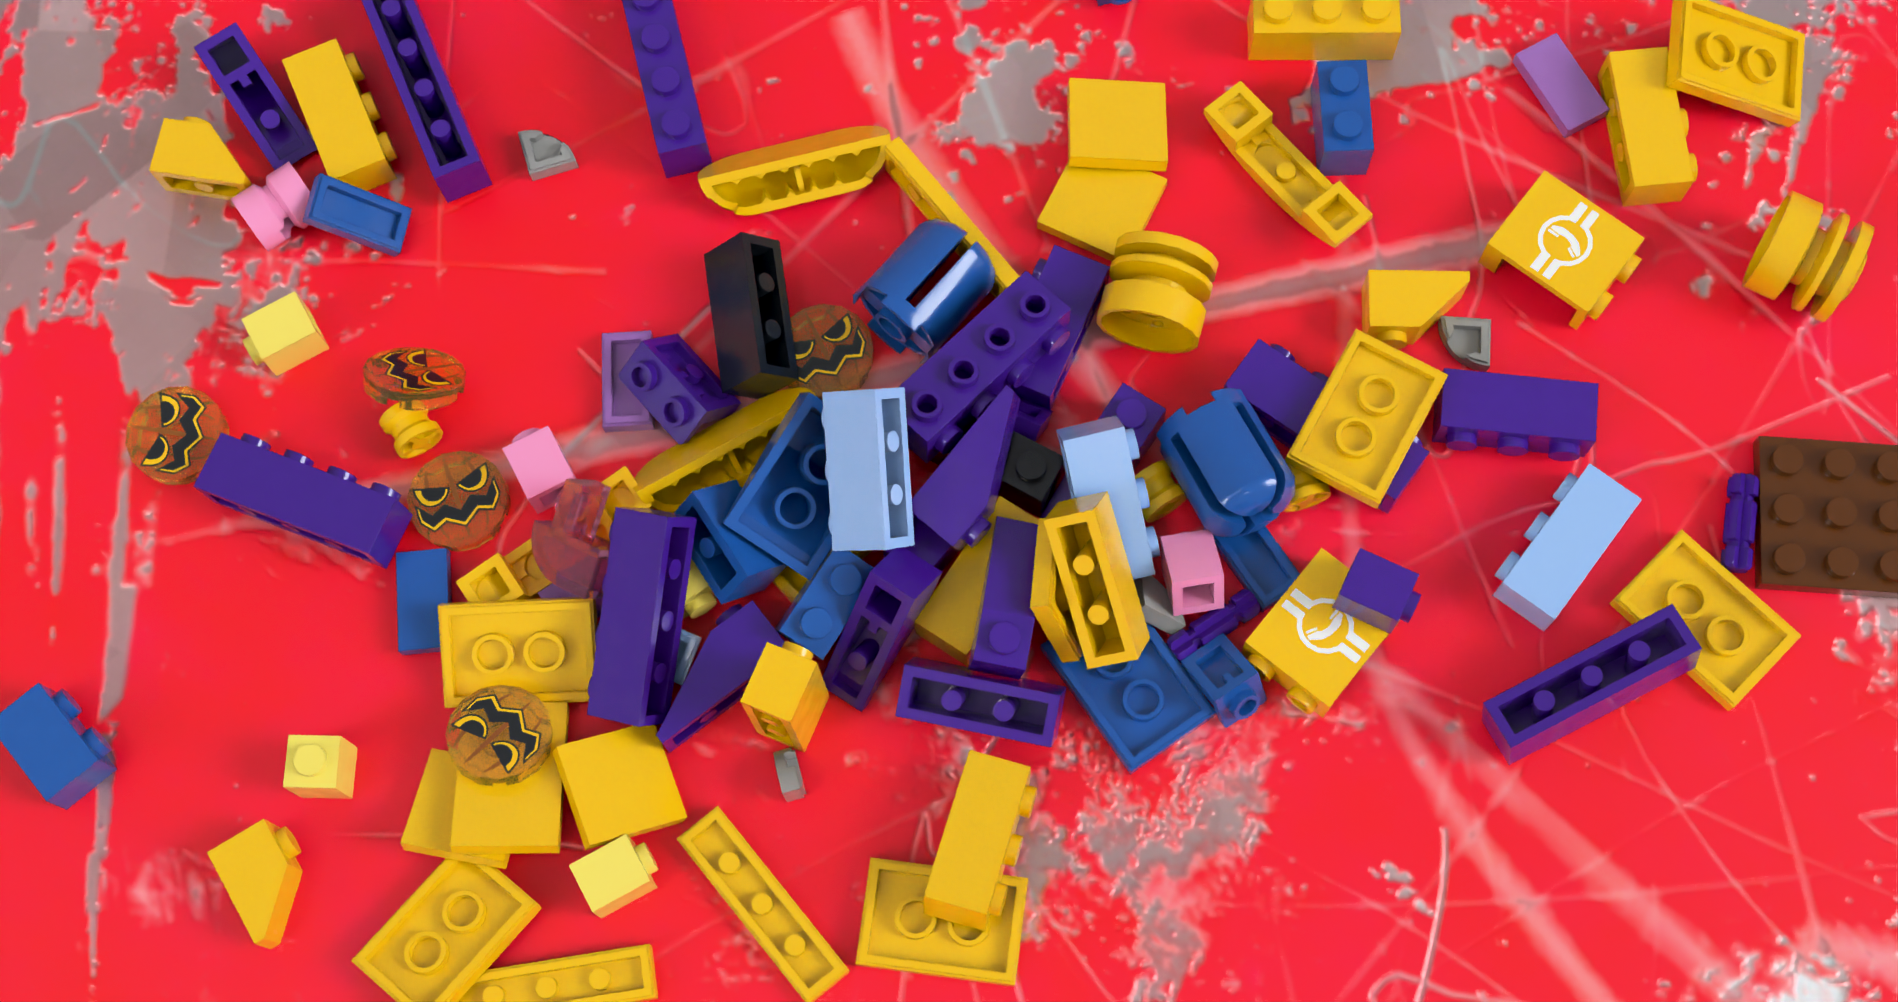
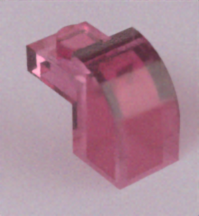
[531,479,611,599]

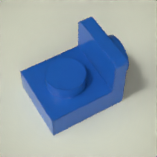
[1181,633,1267,728]

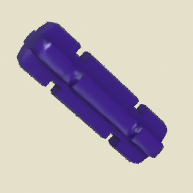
[1721,473,1759,573]
[1166,589,1261,663]

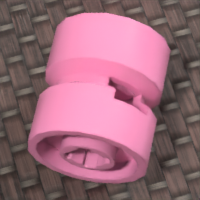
[231,161,310,251]

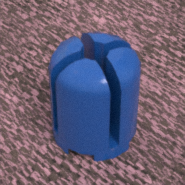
[853,218,995,364]
[1156,388,1295,537]

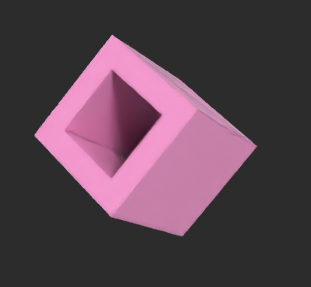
[502,426,583,514]
[1160,529,1224,616]

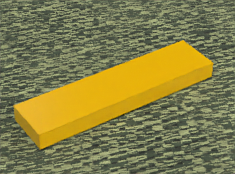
[885,136,1020,298]
[677,806,850,1002]
[458,944,658,1002]

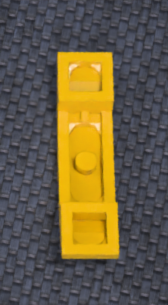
[1203,81,1373,248]
[456,466,654,602]

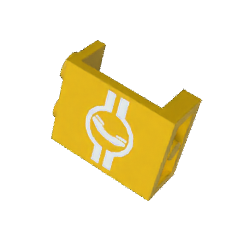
[1478,170,1645,330]
[1241,548,1400,718]

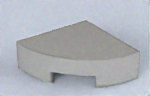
[518,130,579,181]
[1438,316,1491,372]
[1134,576,1186,635]
[773,747,806,802]

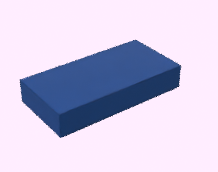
[302,173,412,257]
[1203,526,1300,612]
[396,548,452,655]

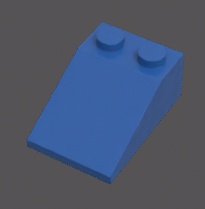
[722,392,832,580]

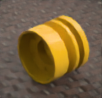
[1742,190,1874,322]
[1096,230,1219,354]

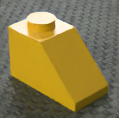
[149,116,253,200]
[1361,270,1470,349]
[207,819,303,949]

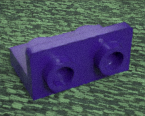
[618,333,741,445]

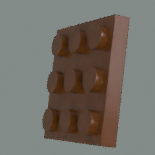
[1753,436,1898,599]

